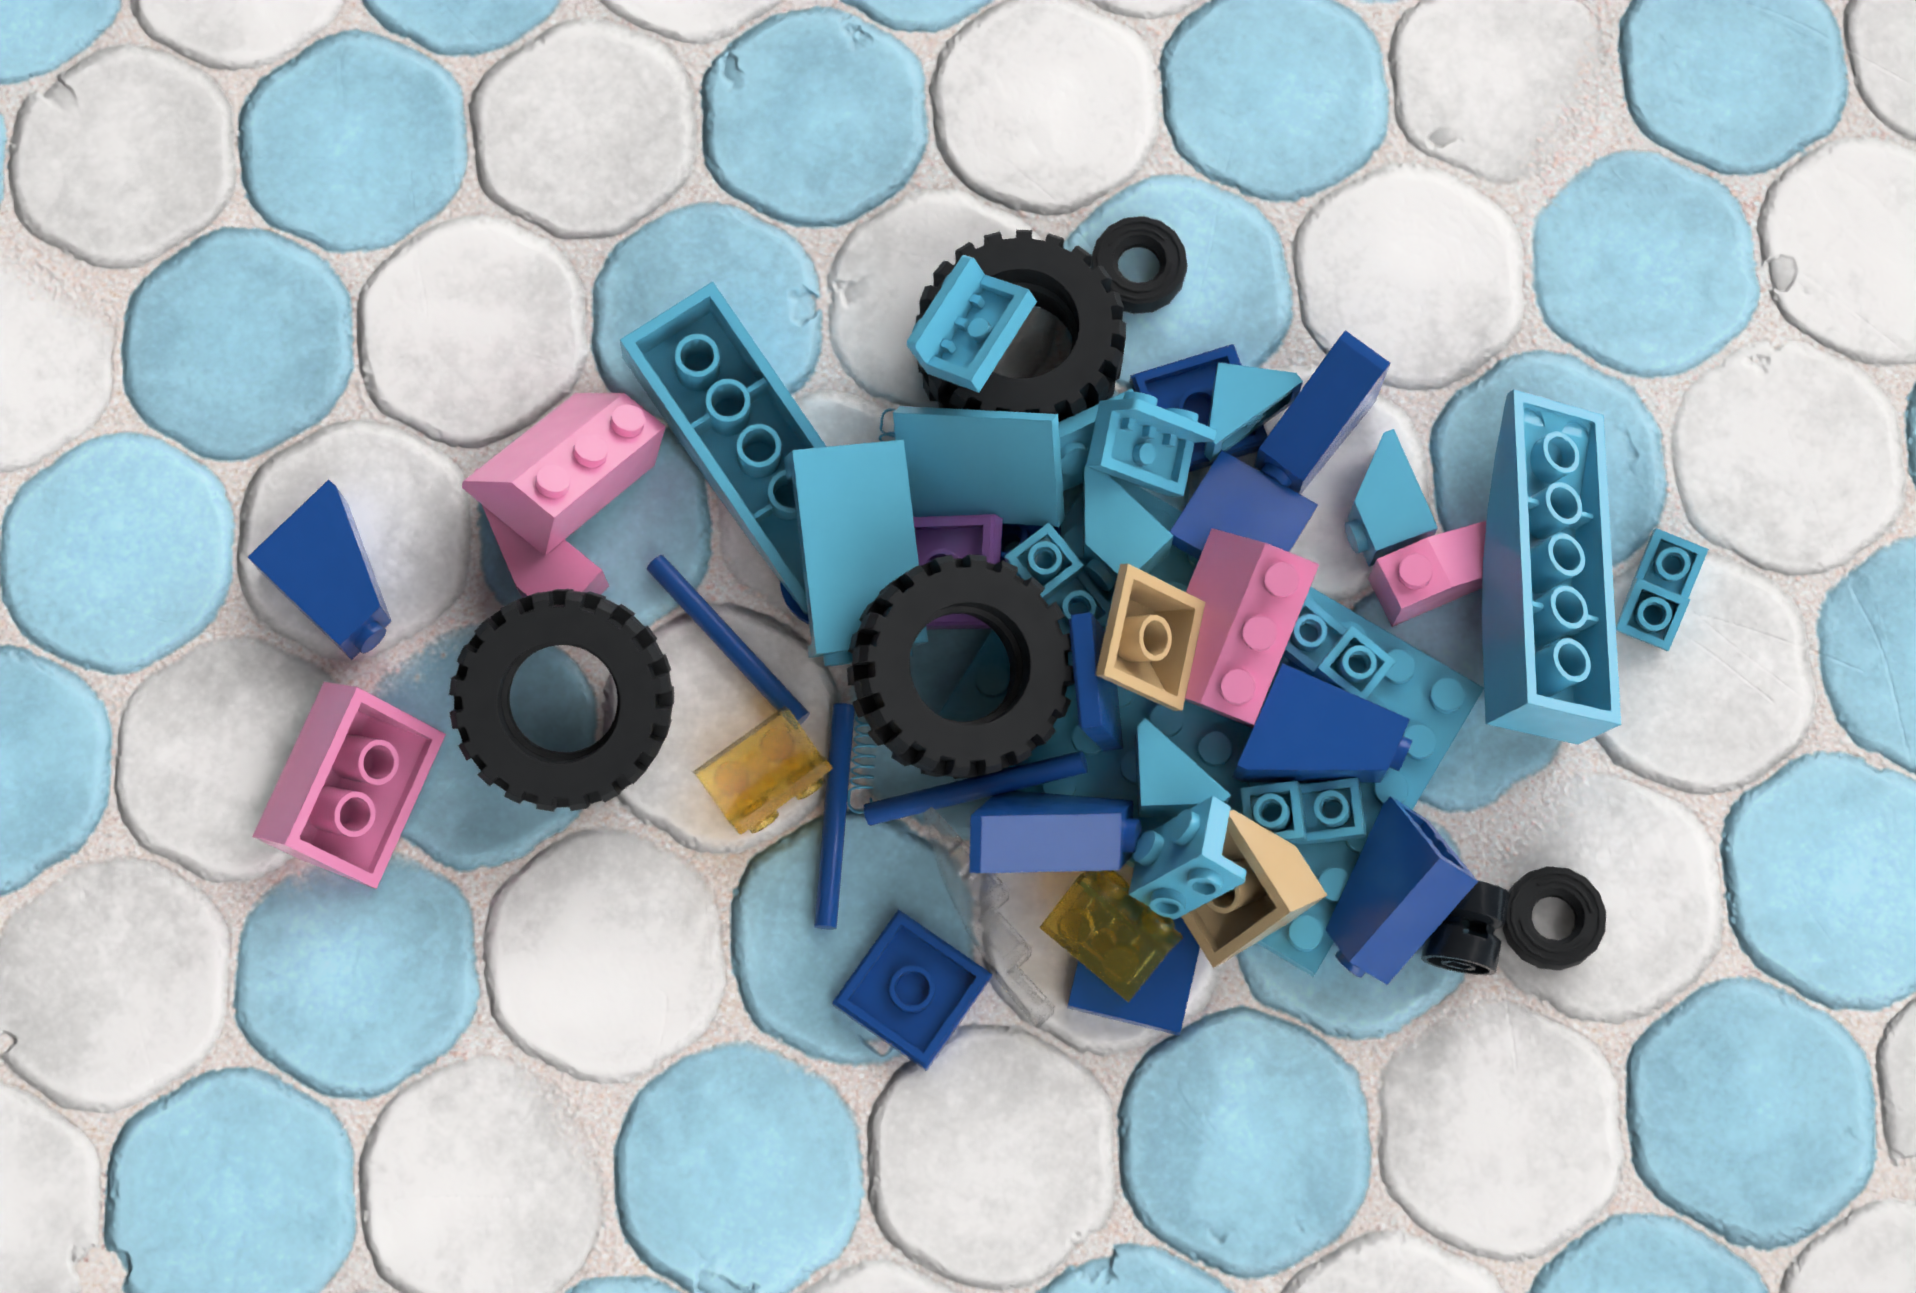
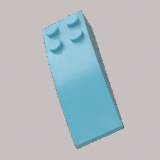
[620,281,827,615]
[1481,389,1621,745]

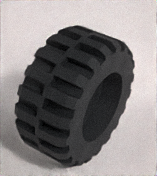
[916,230,1126,422]
[847,554,1075,779]
[449,589,674,811]

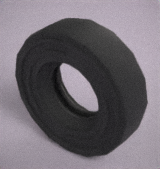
[1090,216,1188,314]
[1502,866,1606,971]

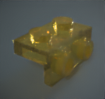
[693,706,832,835]
[1039,870,1183,1002]

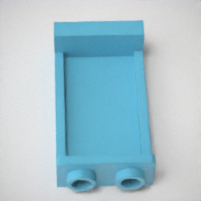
[784,440,928,666]

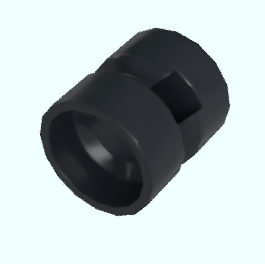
[1421,880,1510,975]

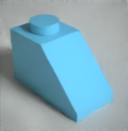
[1345,429,1438,567]
[1083,466,1173,591]

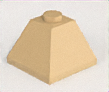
[1096,564,1205,711]
[1181,810,1327,968]

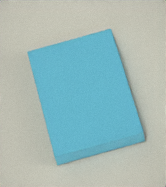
[893,406,1065,527]

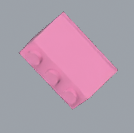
[462,393,666,556]
[1185,528,1319,728]
[252,682,446,889]

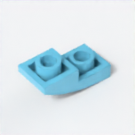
[1004,523,1111,635]
[1616,528,1709,651]
[1283,597,1396,699]
[1240,777,1367,845]

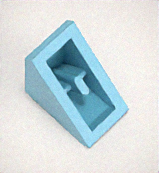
[1204,362,1303,462]
[1134,718,1231,817]

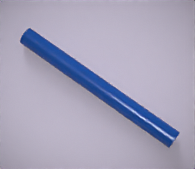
[646,555,810,729]
[814,703,855,930]
[864,750,1088,826]

